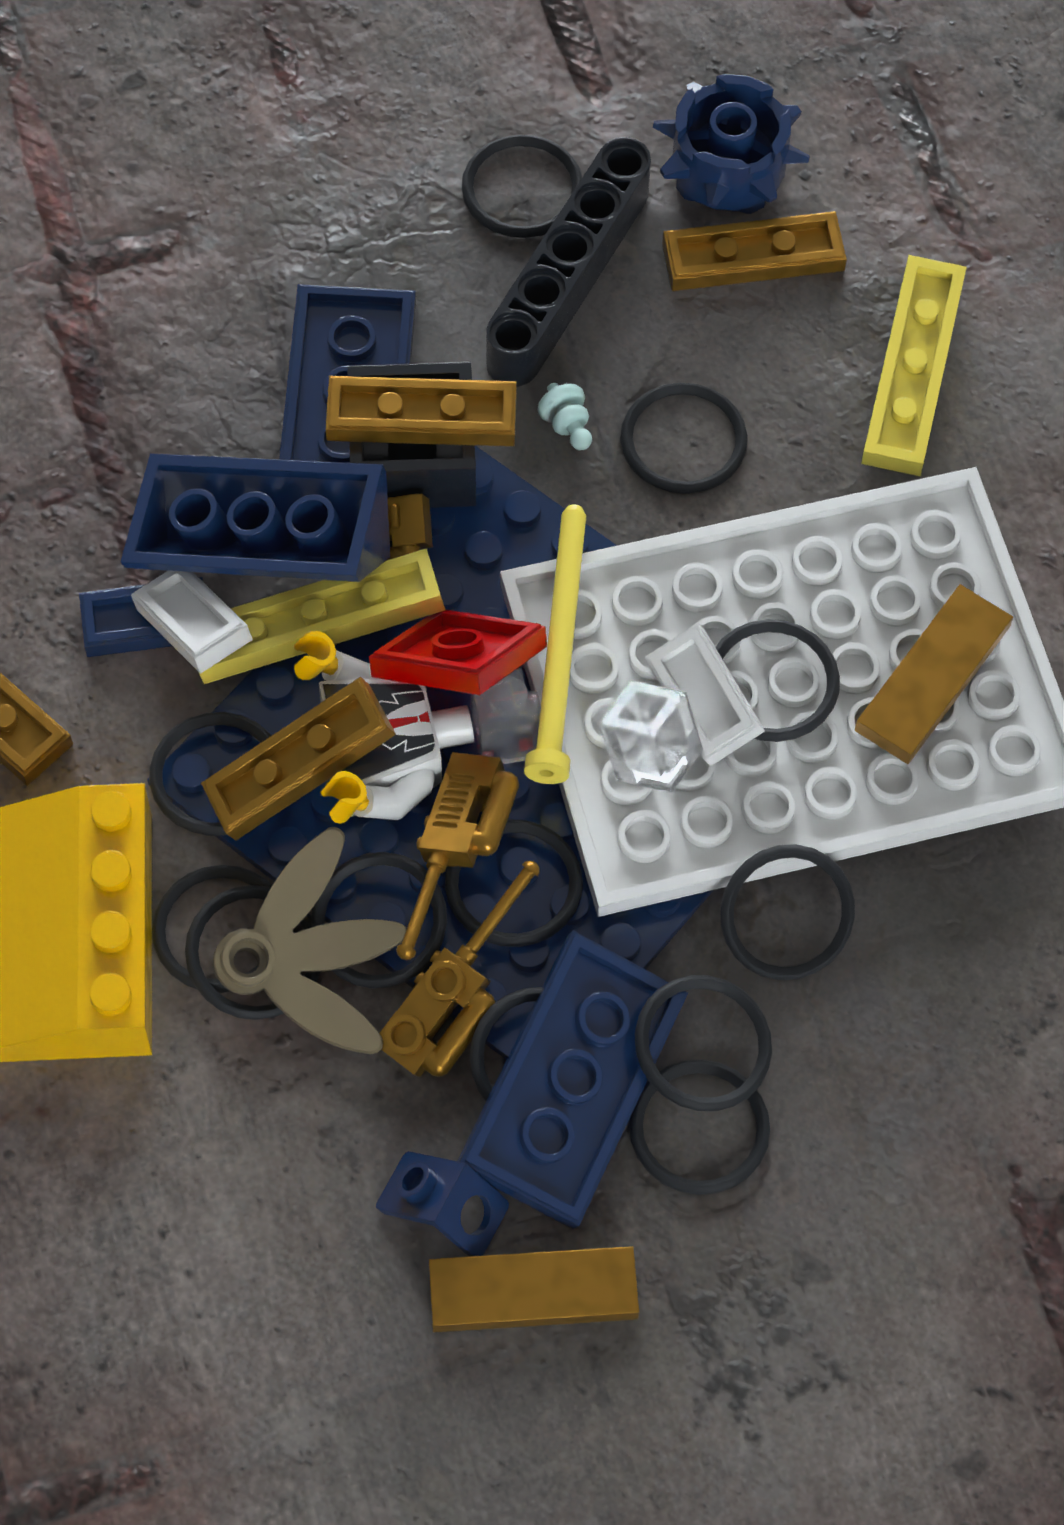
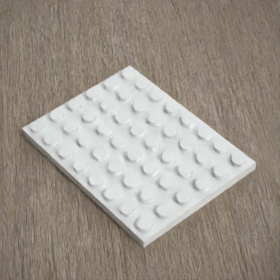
[500,467,1064,917]

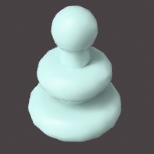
[537,383,592,450]

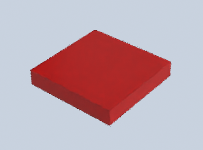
[369,610,547,695]

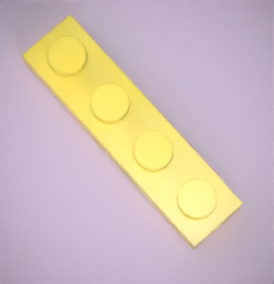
[861,255,967,477]
[199,548,445,684]

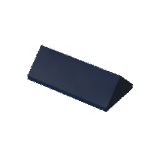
[120,453,391,582]

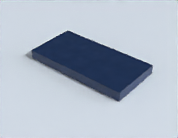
[279,284,416,463]
[458,930,688,1229]

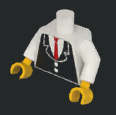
[294,631,474,824]

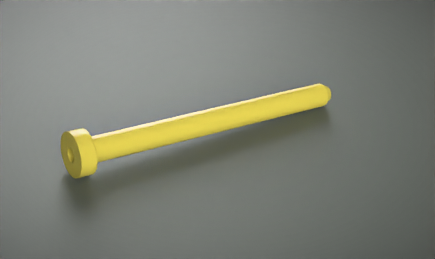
[524,505,586,784]

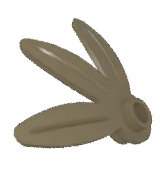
[213,827,407,1054]

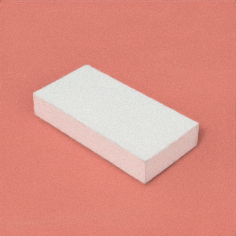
[131,571,253,674]
[645,623,765,766]

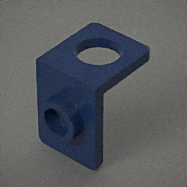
[376,1151,509,1257]

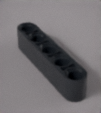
[486,137,651,387]

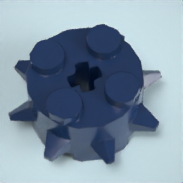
[653,74,810,214]

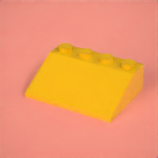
[0,783,152,1062]

